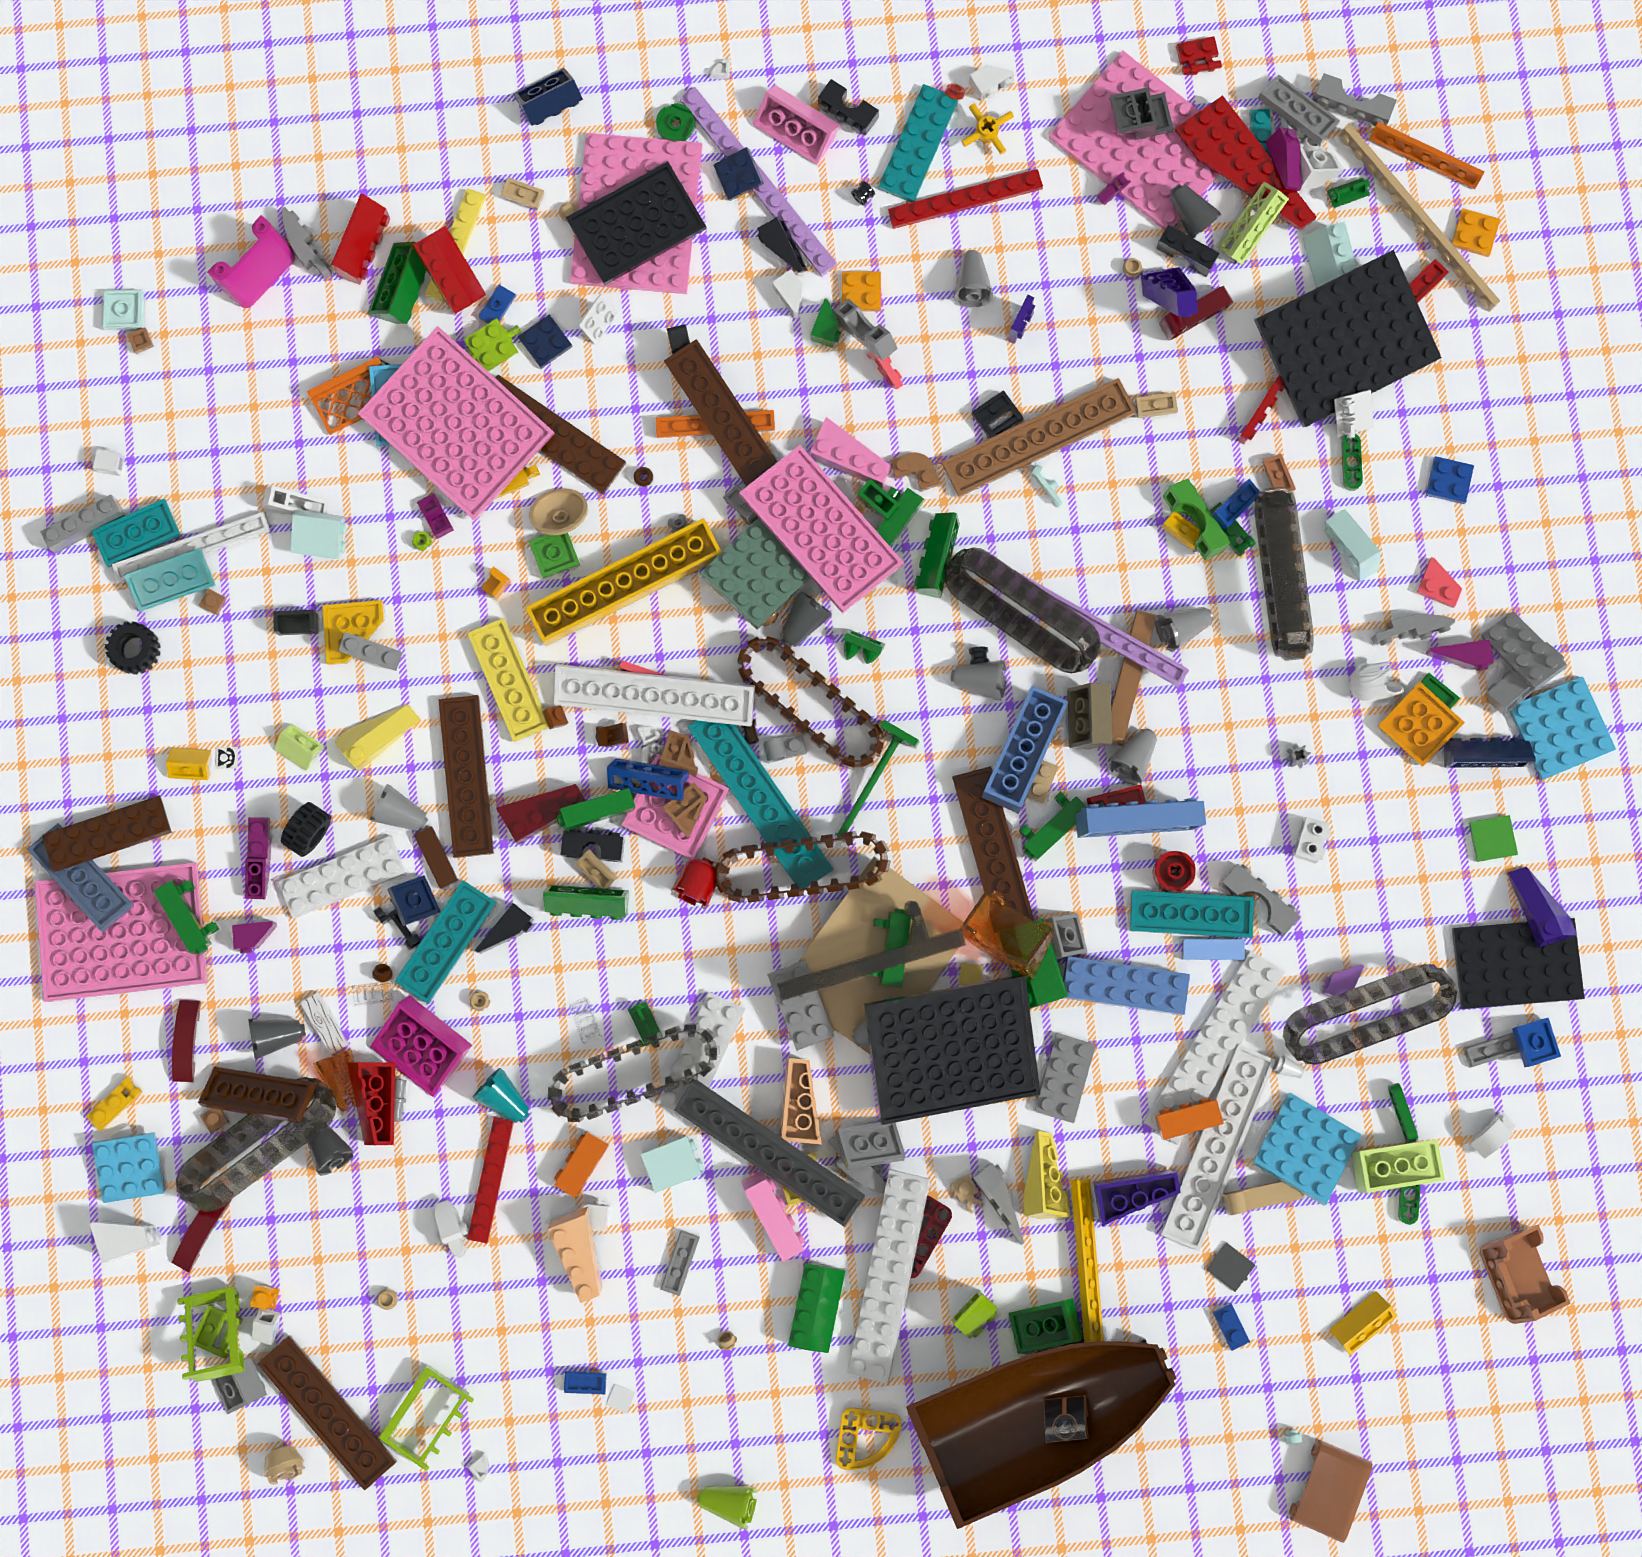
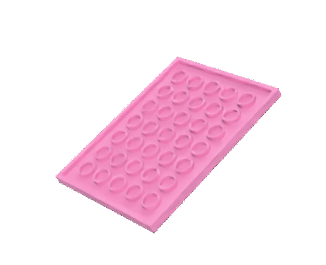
[1049,50,1220,230]
[570,133,703,294]
[357,326,555,521]
[35,862,208,1002]

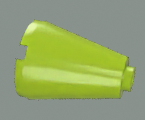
[697,1486,757,1530]

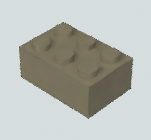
[1067,682,1113,750]

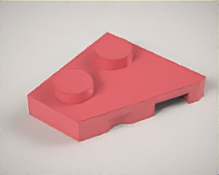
[866,351,903,389]
[1417,557,1462,608]

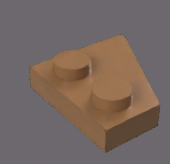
[659,730,698,776]
[663,782,707,838]

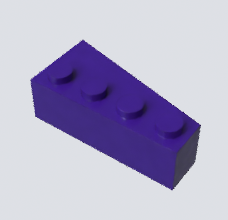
[1141,267,1198,318]
[1093,1169,1181,1227]

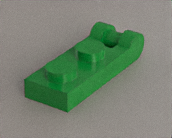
[1209,502,1256,557]

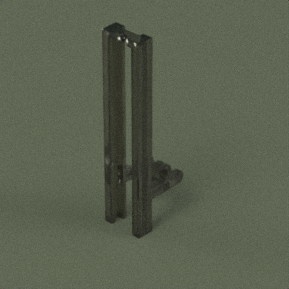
[777,901,966,1001]

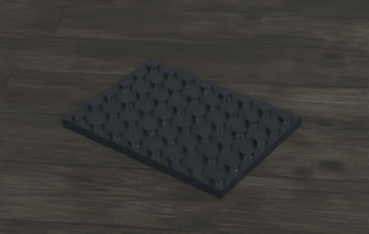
[1254,250,1442,428]
[864,974,1041,1125]

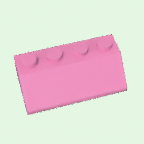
[752,85,841,164]

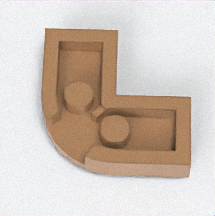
[890,452,940,492]

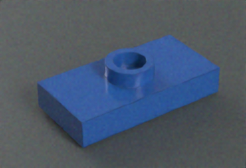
[478,284,516,324]
[564,1371,607,1395]

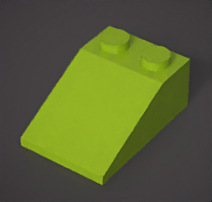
[951,1290,998,1339]

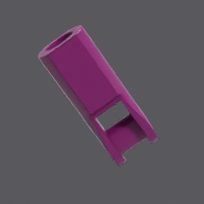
[1096,172,1131,205]

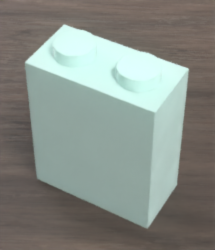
[291,510,347,560]
[641,1136,704,1193]

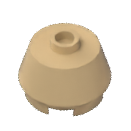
[264,1446,305,1485]

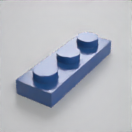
[1211,478,1262,530]

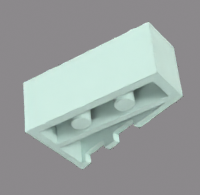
[1324,509,1381,582]

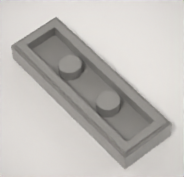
[1463,1033,1519,1068]
[660,1230,700,1296]

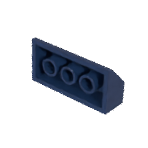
[1443,737,1536,768]

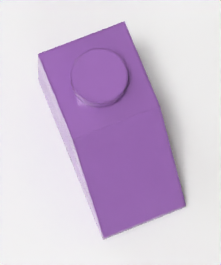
[1321,964,1364,1004]

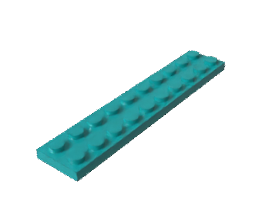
[688,720,834,889]

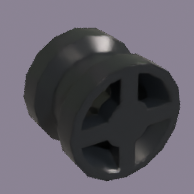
[851,181,876,206]
[968,646,990,664]

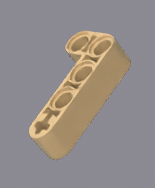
[1222,1181,1305,1215]

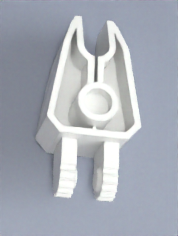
[435,1200,468,1258]

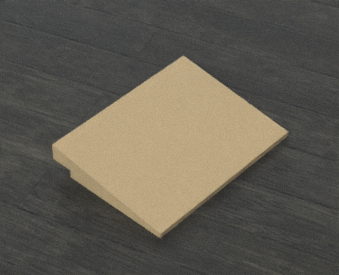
[798,856,973,1055]

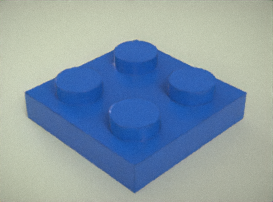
[1426,456,1474,504]
[1512,1017,1561,1068]

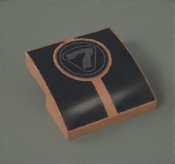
[1044,1395,1089,1443]

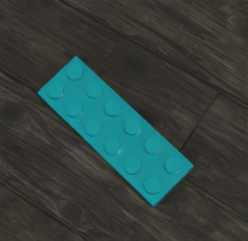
[878,84,959,202]
[394,880,497,1004]
[1130,890,1254,938]

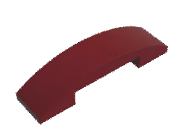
[172,1000,201,1083]
[171,1190,232,1273]

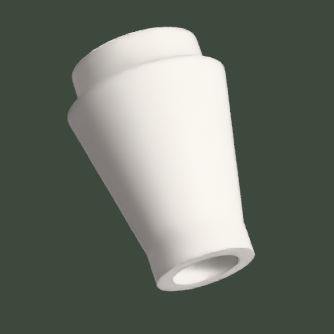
[1273,1055,1305,1079]

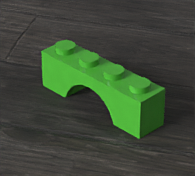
[1163,478,1231,560]

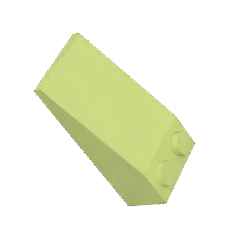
[1352,1139,1445,1193]

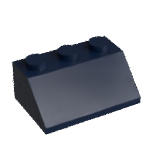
[513,68,583,126]

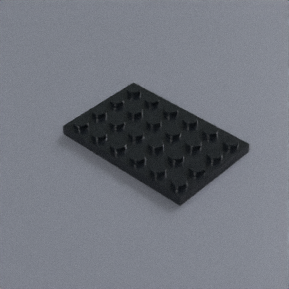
[566,161,707,286]
[1452,918,1585,1010]

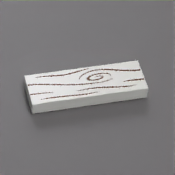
[301,992,349,1055]

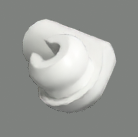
[639,742,661,764]

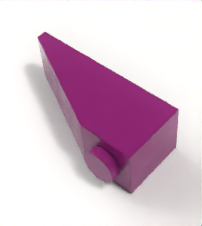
[1265,127,1302,191]
[1426,639,1494,671]

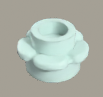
[1283,1429,1303,1444]

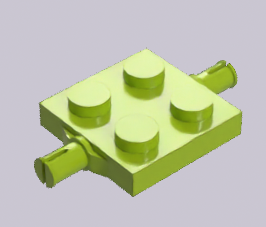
[464,318,521,372]

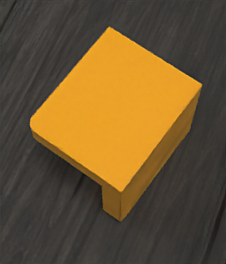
[481,566,511,601]

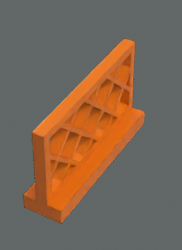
[307,356,383,435]

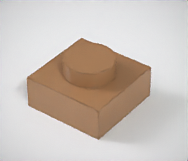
[127,327,154,354]
[198,588,227,616]
[200,1108,230,1133]

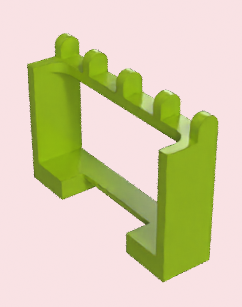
[177,1286,245,1382]
[379,1365,474,1471]

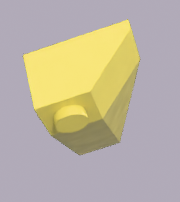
[334,704,421,772]
[1023,1131,1070,1219]

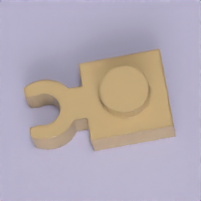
[951,1174,982,1213]

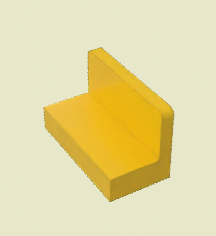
[166,748,211,780]

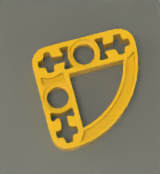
[836,1407,901,1470]

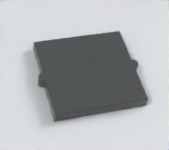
[1206,1242,1255,1292]

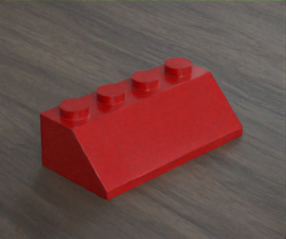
[331,193,390,285]
[411,225,487,315]

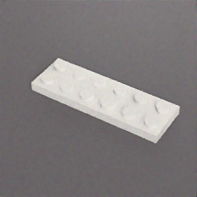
[278,835,407,919]
[657,992,746,1113]

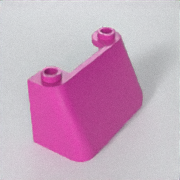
[207,215,296,308]

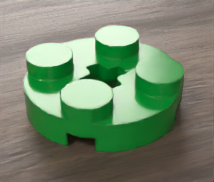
[656,103,695,142]

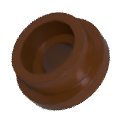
[634,467,653,487]
[372,964,393,982]

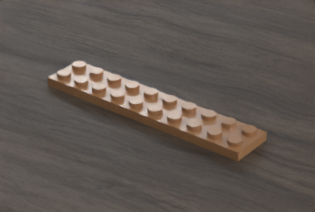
[941,378,1136,498]

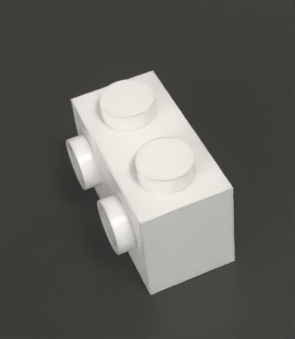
[1292,816,1332,864]

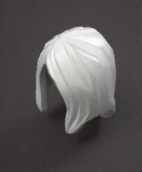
[1349,661,1404,701]

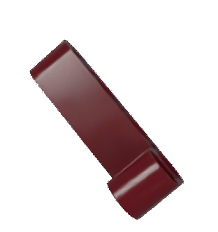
[1159,285,1234,341]
[910,1195,952,1279]

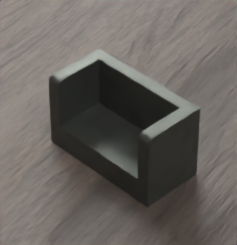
[273,609,319,636]

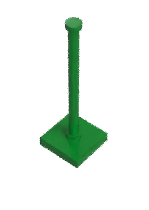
[835,720,920,842]

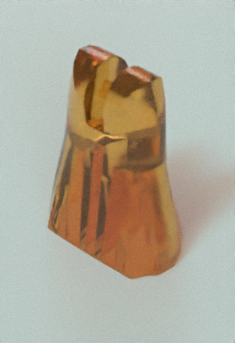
[313,1049,356,1113]

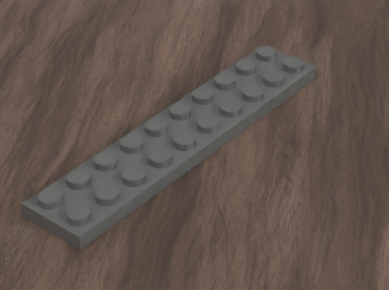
[674,1078,866,1227]

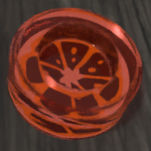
[945,83,966,100]

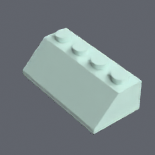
[1303,221,1357,288]

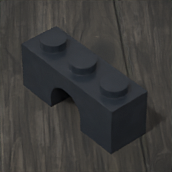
[818,79,879,136]
[1156,224,1220,277]
[560,828,625,863]

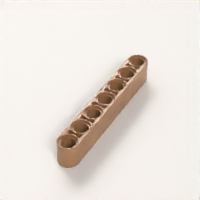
[1111,610,1156,746]

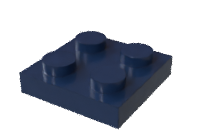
[713,147,764,201]
[518,314,573,369]
[387,875,441,926]

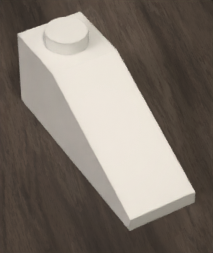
[261,485,329,515]
[544,1200,610,1232]

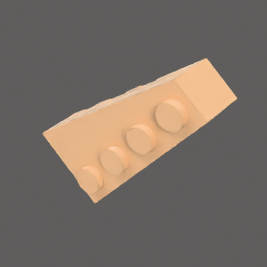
[779,1058,822,1145]
[547,1207,602,1303]

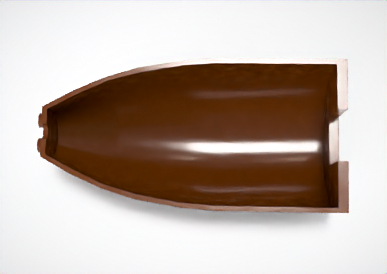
[906,1341,1177,1529]

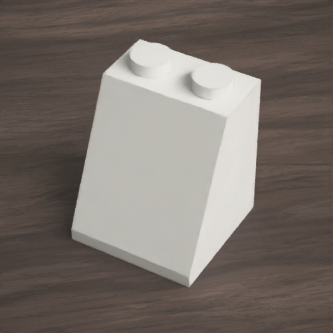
[90,1221,161,1264]

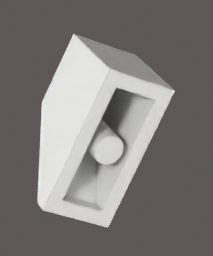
[772,269,804,319]

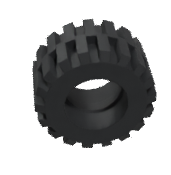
[105,621,161,675]
[280,802,331,857]

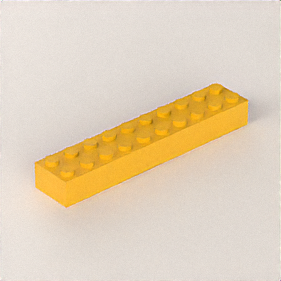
[525,518,722,647]

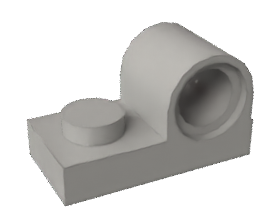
[723,484,758,526]
[763,734,807,764]

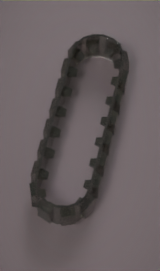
[1254,487,1314,661]
[945,547,1101,674]
[1282,964,1458,1065]
[547,1023,720,1122]
[176,1077,336,1212]

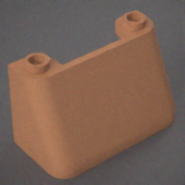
[1480,1224,1571,1324]
[1289,1440,1373,1543]

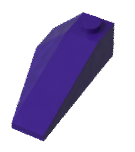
[1507,867,1577,948]

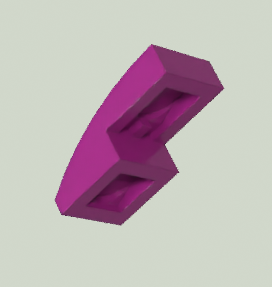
[417,493,454,539]

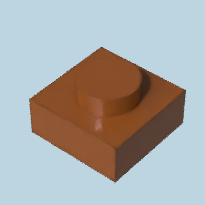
[542,705,569,729]

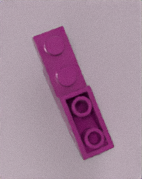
[245,817,272,900]

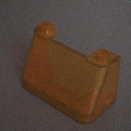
[959,889,1055,980]

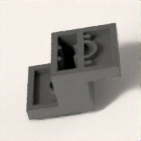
[1109,87,1174,140]

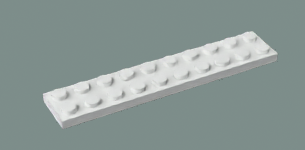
[554,664,755,726]
[1143,951,1286,1145]
[1160,1044,1276,1252]
[848,1169,931,1384]

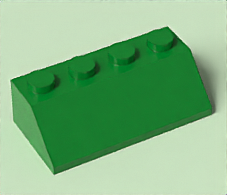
[367,242,426,324]
[914,512,960,599]
[543,885,629,920]
[999,918,1068,1009]
[788,1262,846,1353]

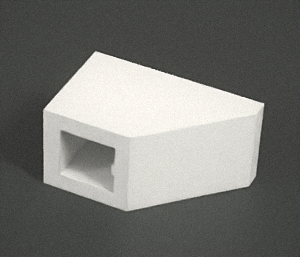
[969,65,1015,101]

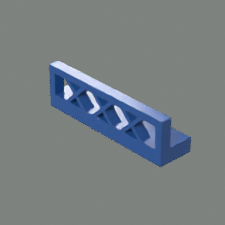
[607,758,689,801]

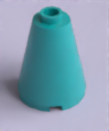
[472,1068,529,1123]

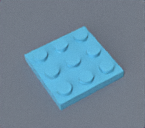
[92,1132,166,1203]

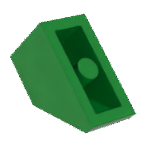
[810,299,842,348]
[857,479,900,519]

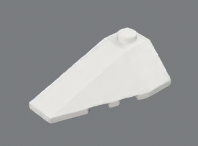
[1280,116,1343,188]

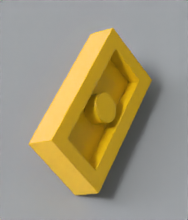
[1162,512,1199,551]

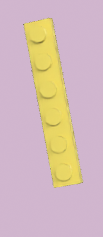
[425,188,486,302]

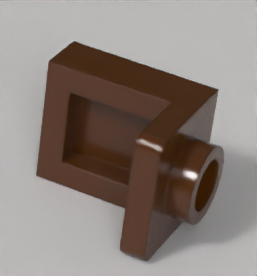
[595,723,629,748]

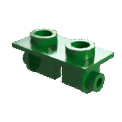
[1327,177,1370,208]
[628,1001,664,1047]

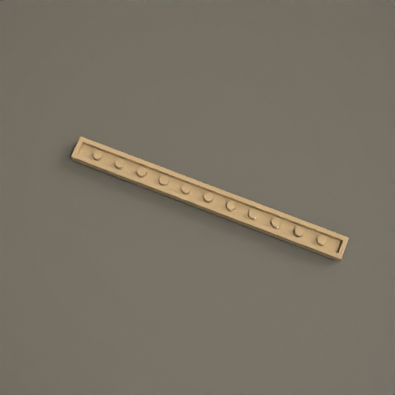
[1340,123,1500,312]

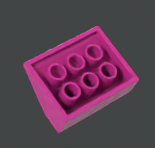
[370,995,472,1097]

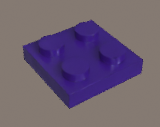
[1008,294,1036,344]

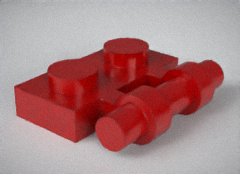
[1176,36,1222,76]

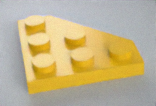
[322,600,385,665]

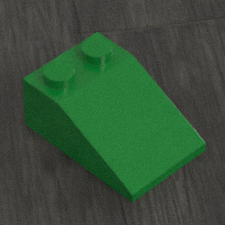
[1008,1298,1083,1354]

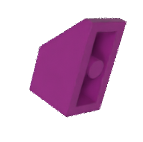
[232,921,277,954]

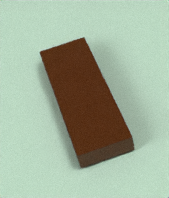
[414,826,459,889]

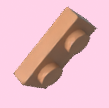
[1262,453,1296,498]

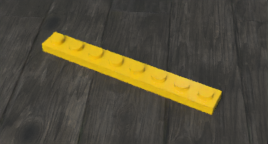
[1071,1179,1104,1343]

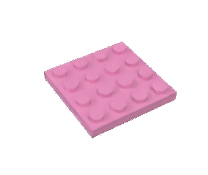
[621,754,729,859]

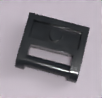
[971,390,1024,439]

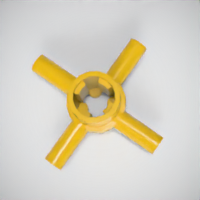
[961,103,1014,155]

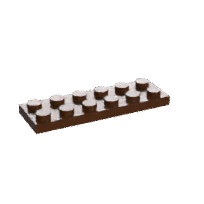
[42,795,172,872]
[198,1066,316,1123]

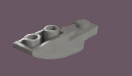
[282,207,331,280]
[1371,614,1455,646]
[828,1136,887,1194]

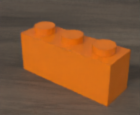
[1155,1097,1224,1140]
[554,1132,609,1198]

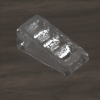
[351,980,395,1007]
[569,996,602,1044]

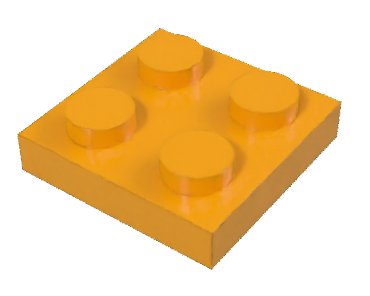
[1452,208,1500,257]
[842,271,881,312]

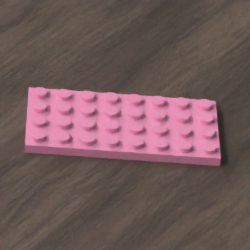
[739,445,904,614]

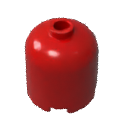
[671,857,717,909]

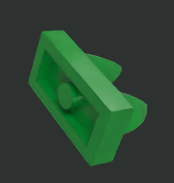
[843,629,885,664]

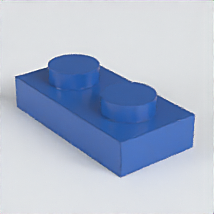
[1212,1303,1250,1351]

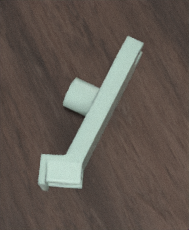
[1031,463,1063,508]

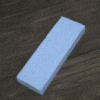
[1183,939,1245,960]

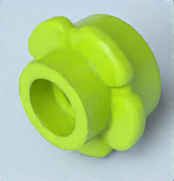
[412,532,432,551]

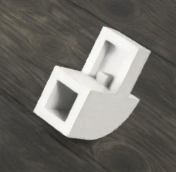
[1470,1111,1516,1159]

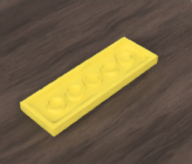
[467,618,549,743]

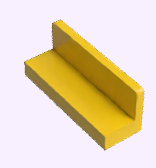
[1329,1291,1397,1356]

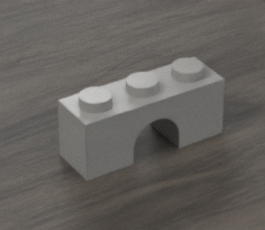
[338,632,403,671]

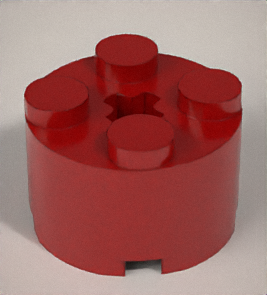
[1152,851,1196,893]

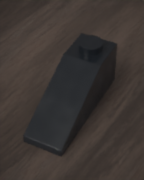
[757,217,808,273]
[475,903,534,954]

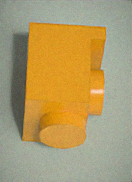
[250,1284,280,1310]

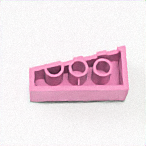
[810,417,891,489]
[741,1171,805,1262]

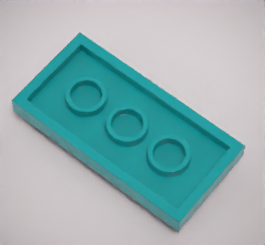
[91,499,181,568]
[124,547,215,612]

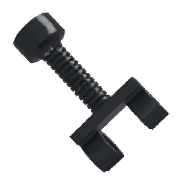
[373,898,422,950]

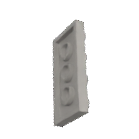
[1258,75,1340,145]
[1481,611,1567,691]
[767,959,834,1051]
[1034,1033,1096,1123]

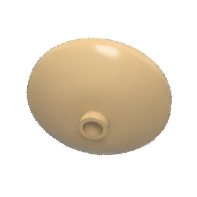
[529,488,588,535]

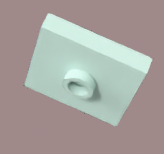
[102,290,144,330]

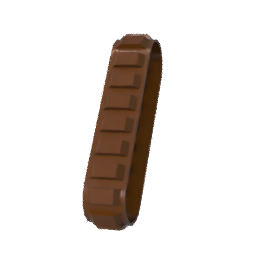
[737,636,884,770]
[715,831,891,903]

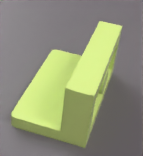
[275,724,324,771]

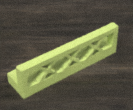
[1217,182,1289,265]

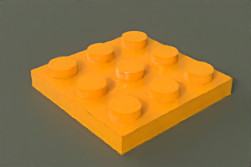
[1377,681,1465,767]

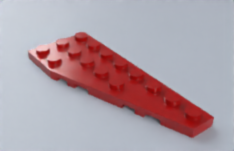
[1175,95,1317,231]

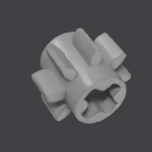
[1285,743,1311,769]

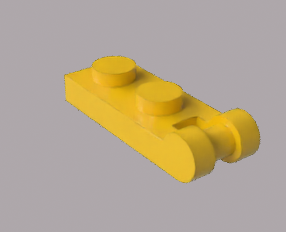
[86,1077,143,1131]

